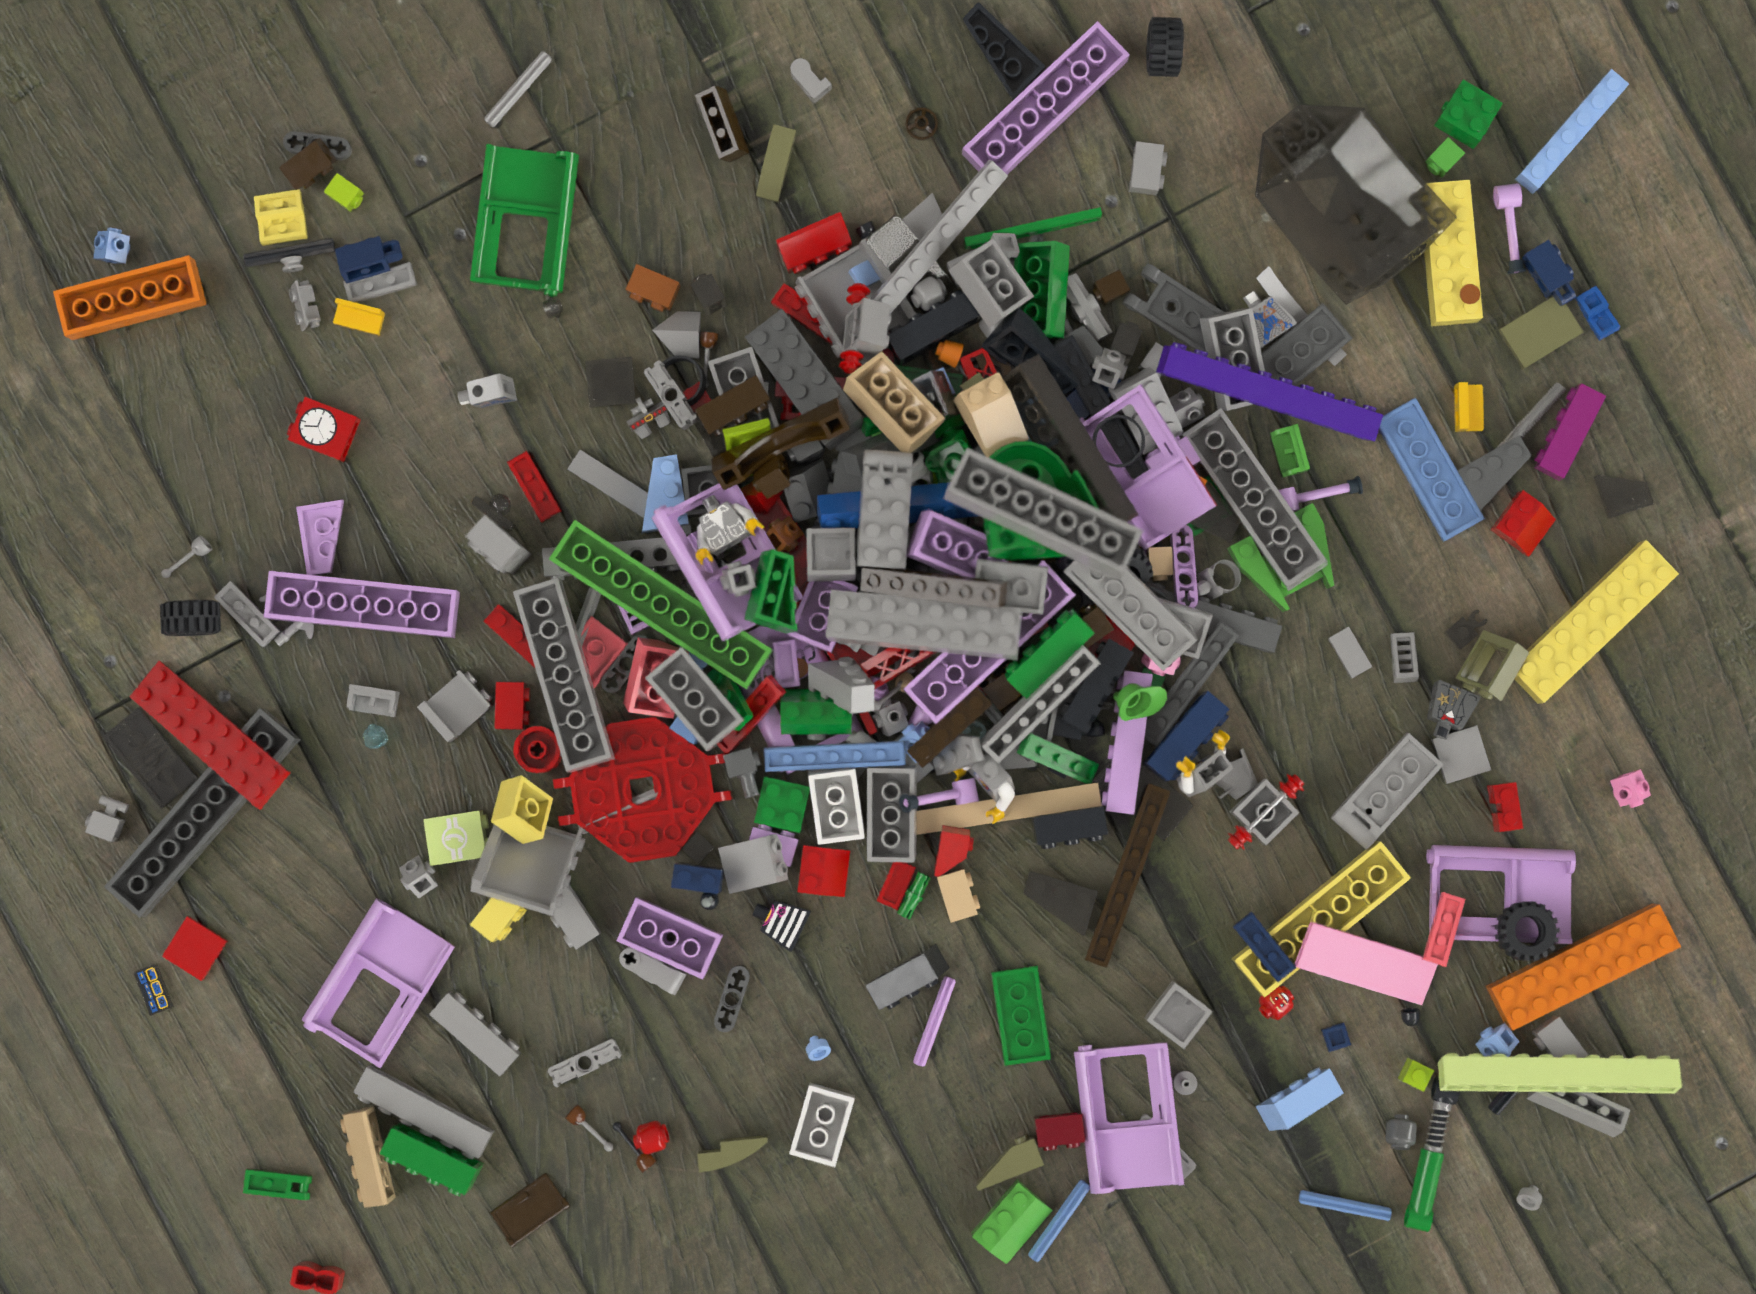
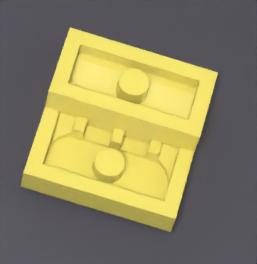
[254,189,308,246]

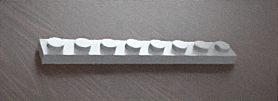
[871,160,1008,314]

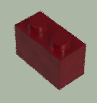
[1034,1111,1085,1151]

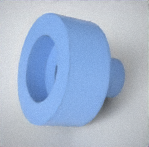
[806,1036,831,1061]

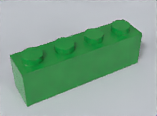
[1005,609,1094,699]

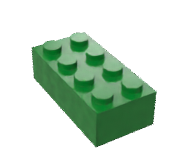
[1014,241,1070,339]
[379,1122,484,1196]

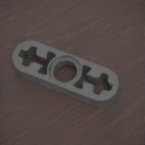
[283,131,352,160]
[601,635,648,693]
[714,965,750,1032]

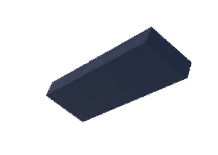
[1232,912,1296,982]

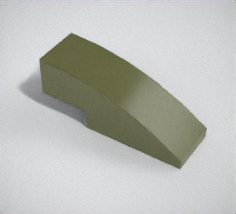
[756,124,797,202]
[697,1135,768,1173]

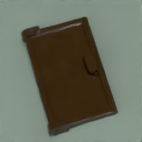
[490,1173,570,1248]

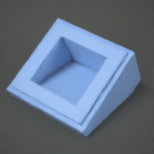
[848,260,880,288]

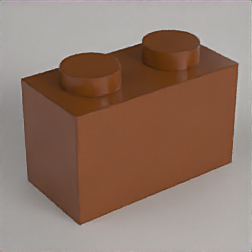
[625,264,681,312]

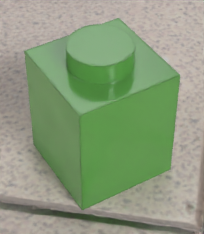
[1425,137,1465,178]

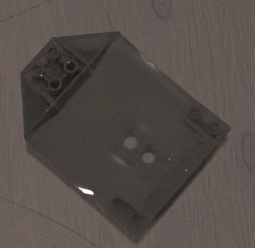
[1255,105,1457,305]

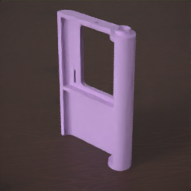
[1426,845,1576,944]
[302,898,455,1068]

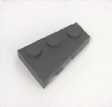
[1457,435,1532,511]

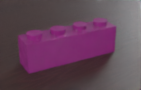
[1534,383,1606,481]

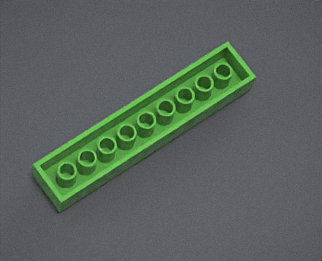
[549,520,773,690]

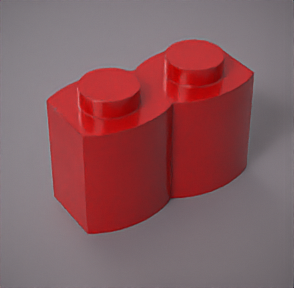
[290,1261,345,1294]

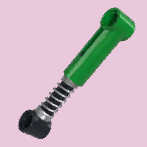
[1404,1076,1460,1232]

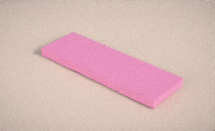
[1294,921,1437,1005]

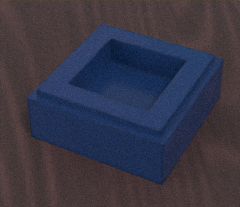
[1321,1022,1351,1052]

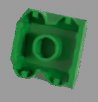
[923,430,974,484]

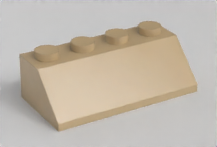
[843,351,945,453]
[341,1106,396,1207]

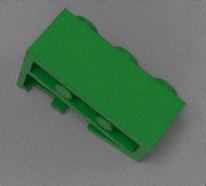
[744,549,797,634]

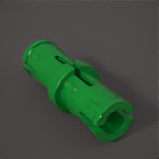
[897,871,931,920]

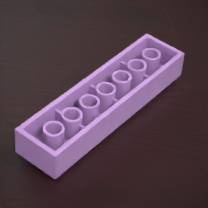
[962,21,1130,174]
[903,560,1075,724]
[264,571,460,638]

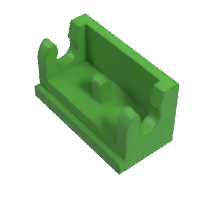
[1270,424,1310,478]

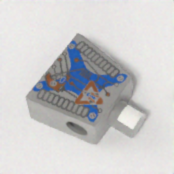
[1243,291,1297,349]
[458,373,517,408]

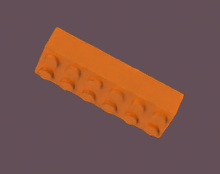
[53,255,207,340]

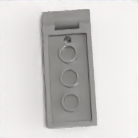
[856,449,912,569]
[1331,733,1444,849]

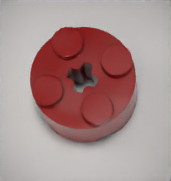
[513,726,562,773]

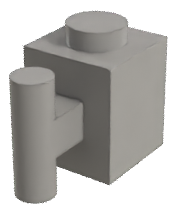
[85,795,129,842]

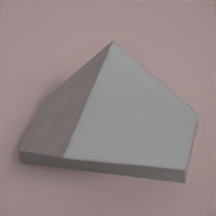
[652,311,701,359]

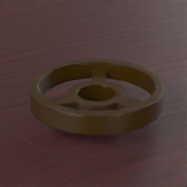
[905,107,938,140]

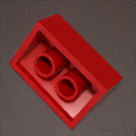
[776,212,852,274]

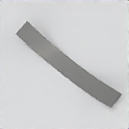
[1256,266,1347,366]

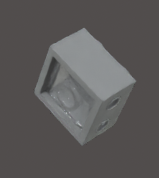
[807,528,856,582]
[1144,981,1213,1049]

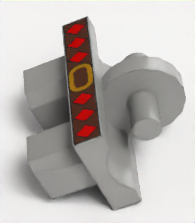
[627,397,671,439]

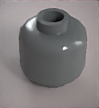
[1385,1114,1417,1150]

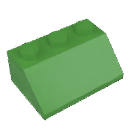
[971,1179,1053,1264]

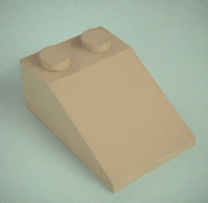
[953,372,1029,458]

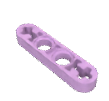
[1170,525,1198,608]

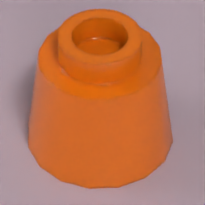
[935,340,964,368]

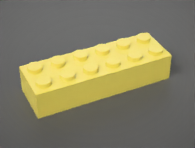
[1418,180,1483,326]

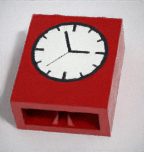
[287,397,361,463]

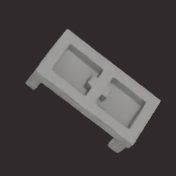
[347,684,400,717]

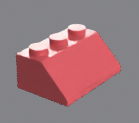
[623,637,689,719]

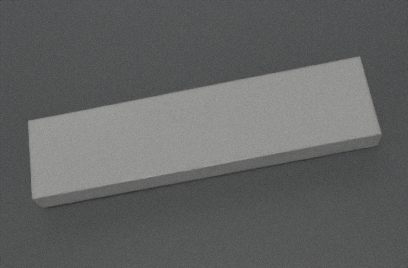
[568,450,648,518]

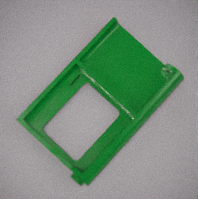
[470,144,579,297]

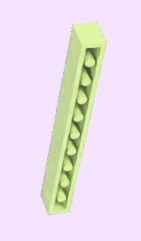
[1438,1053,1682,1093]

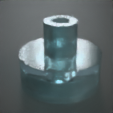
[362,724,388,749]

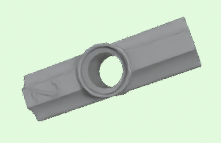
[1067,273,1112,342]

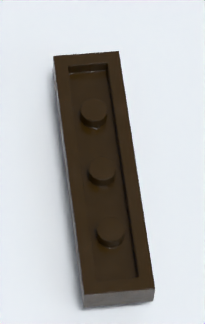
[907,687,992,768]

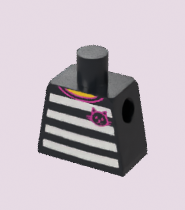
[752,900,811,952]

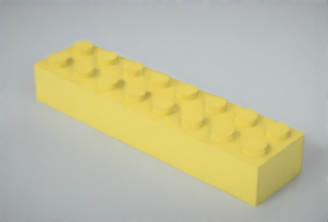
[1515,540,1679,704]
[1232,841,1411,997]

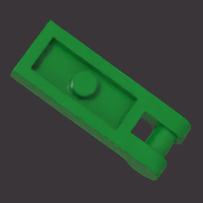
[243,1168,312,1200]

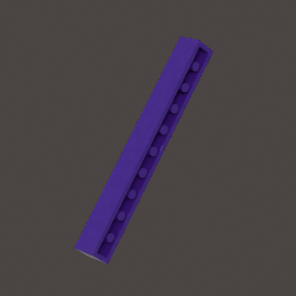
[1156,342,1383,442]

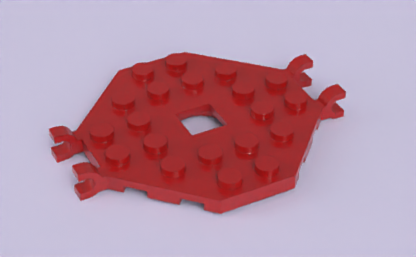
[553,717,732,863]

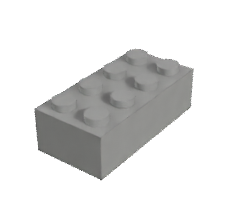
[1200,308,1265,411]
[708,347,779,429]
[466,515,532,575]
[645,647,745,751]
[867,765,917,862]

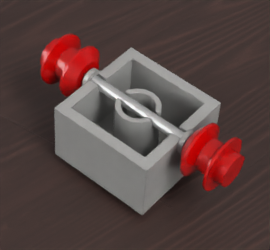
[839,283,891,374]
[1227,774,1304,850]

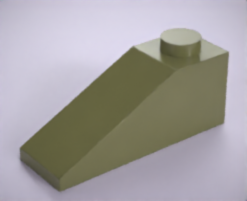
[976,1134,1044,1191]

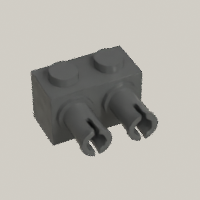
[723,748,762,798]

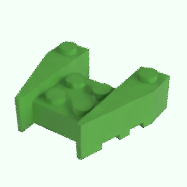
[1227,503,1334,612]

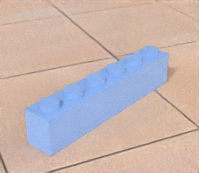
[1515,69,1629,194]

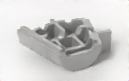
[1216,748,1258,800]

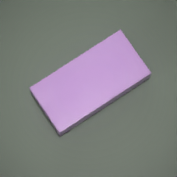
[772,639,800,688]

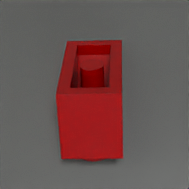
[934,825,974,877]

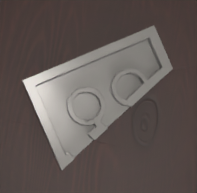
[933,734,984,776]

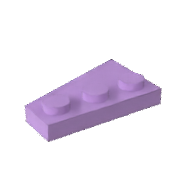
[296,500,344,575]

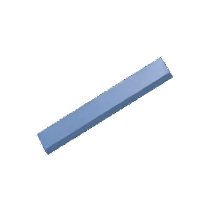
[764,741,906,772]

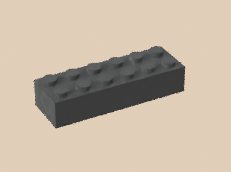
[745,309,864,451]

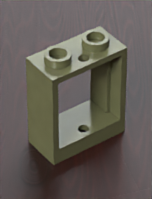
[1456,630,1529,701]

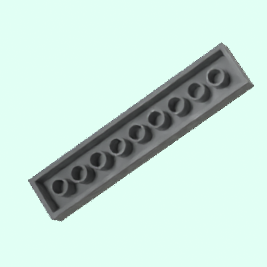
[104,708,301,918]

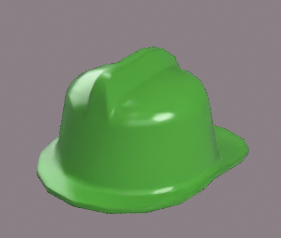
[1113,683,1167,721]

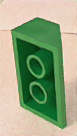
[780,689,852,734]

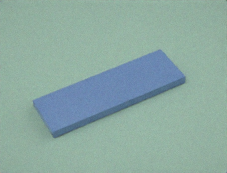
[1379,398,1485,542]

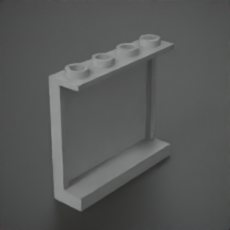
[795,236,916,361]
[471,824,585,916]

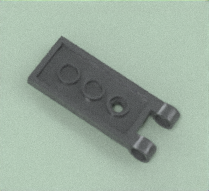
[1122,264,1225,352]

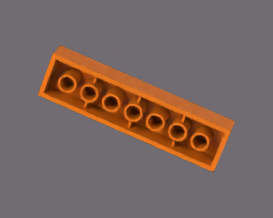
[1486,903,1681,1031]

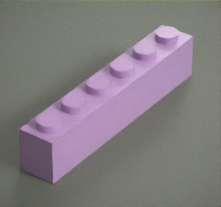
[1101,671,1153,815]

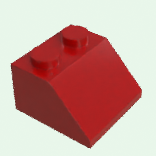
[1490,490,1556,557]
[798,845,850,897]

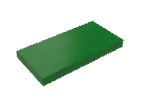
[991,965,1051,1066]

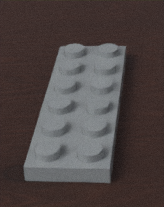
[1064,560,1198,671]

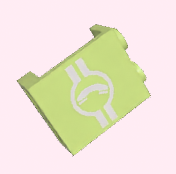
[424,810,489,866]

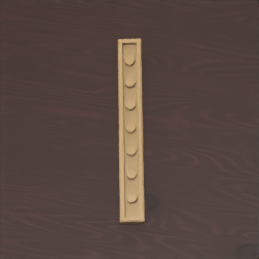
[916,783,1102,835]

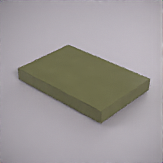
[1498,297,1583,369]

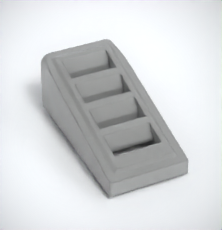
[1390,632,1419,683]

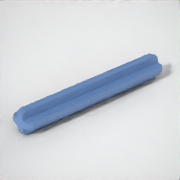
[1028,1180,1090,1262]
[1299,1190,1392,1221]

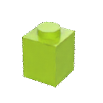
[324,173,364,212]
[1398,1058,1434,1092]

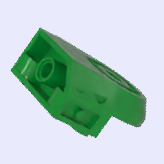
[983,442,1099,561]

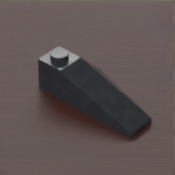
[981,308,1080,395]

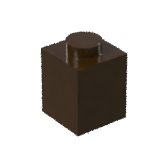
[1092,269,1130,306]

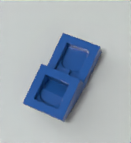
[1576,286,1620,341]

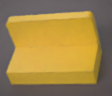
[333,298,385,336]
[1454,382,1484,432]

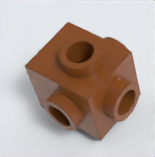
[766,516,804,552]

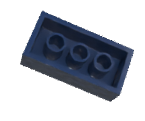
[1143,691,1230,781]

